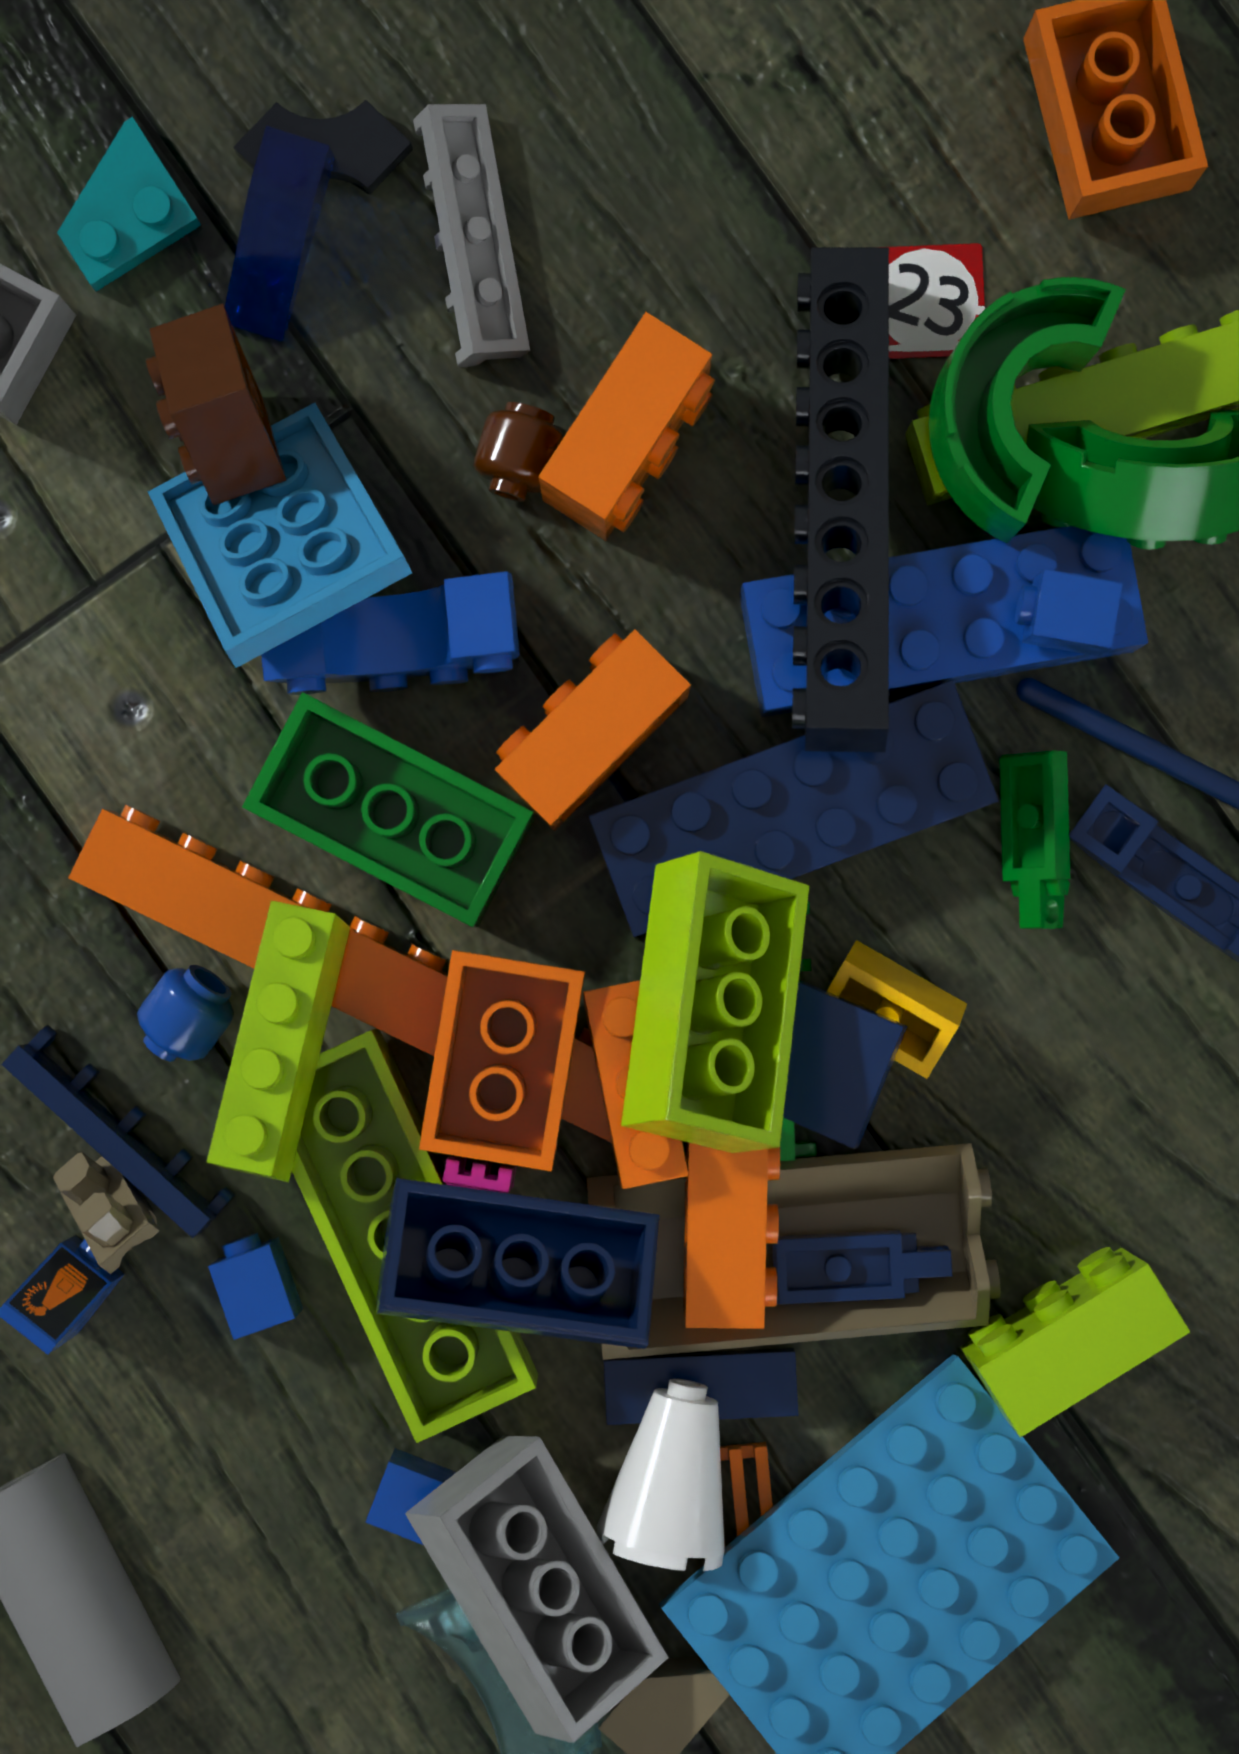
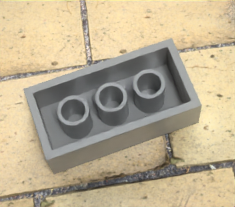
[405,1435,669,1743]

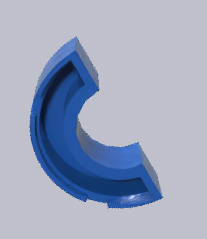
[261,571,520,695]

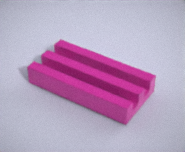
[443,1155,517,1193]

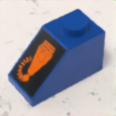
[0,1235,125,1355]

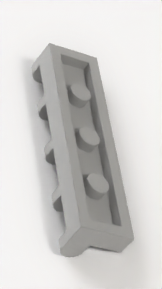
[413,104,530,368]

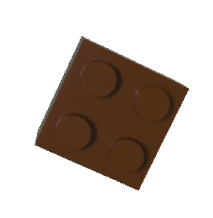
[146,303,286,506]

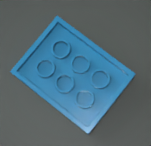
[148,402,412,668]

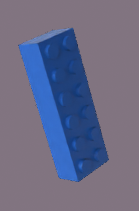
[739,526,1148,718]

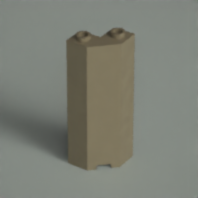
[587,1143,1001,1360]

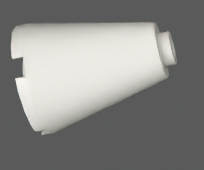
[596,1379,725,1571]

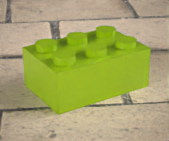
[960,1247,1190,1438]

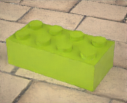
[621,851,809,1153]

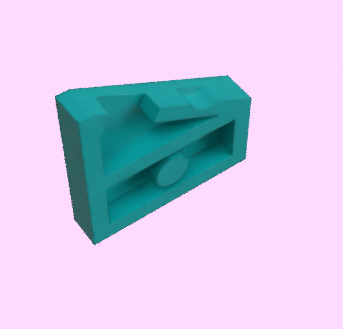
[57,116,201,292]

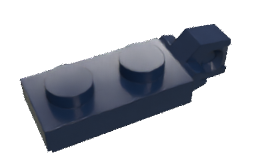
[772,1230,953,1304]

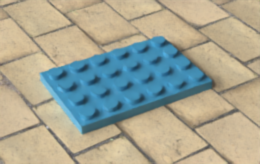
[659,1354,1119,1754]

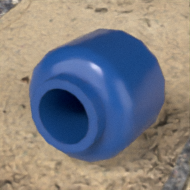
[137,965,234,1062]

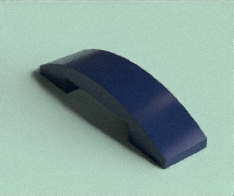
[1069,784,1239,962]

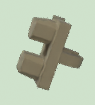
[53,1152,160,1274]

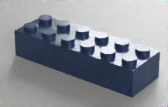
[589,680,999,938]

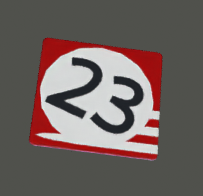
[889,243,985,359]

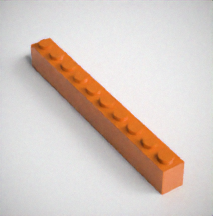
[68,805,612,1143]

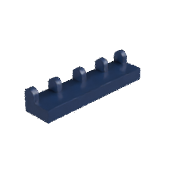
[1,1025,235,1238]

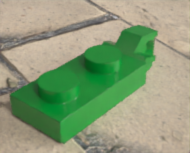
[1000,750,1071,930]

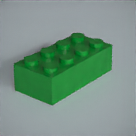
[242,692,536,928]

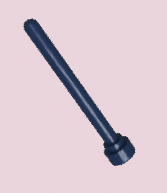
[1016,678,1239,810]

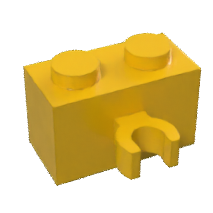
[827,940,967,1079]

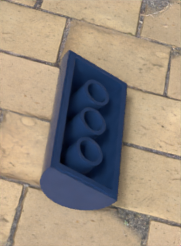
[376,1178,660,1349]

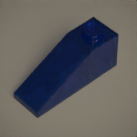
[225,126,335,342]

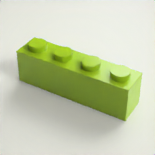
[207,900,350,1182]

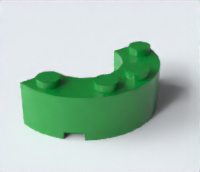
[929,277,1126,543]
[1026,410,1239,549]

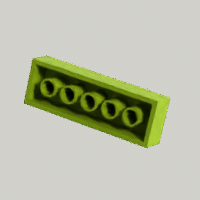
[292,1028,539,1444]

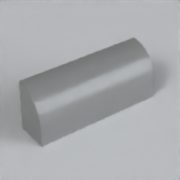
[0,1453,181,1747]

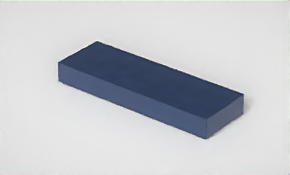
[604,1348,799,1425]

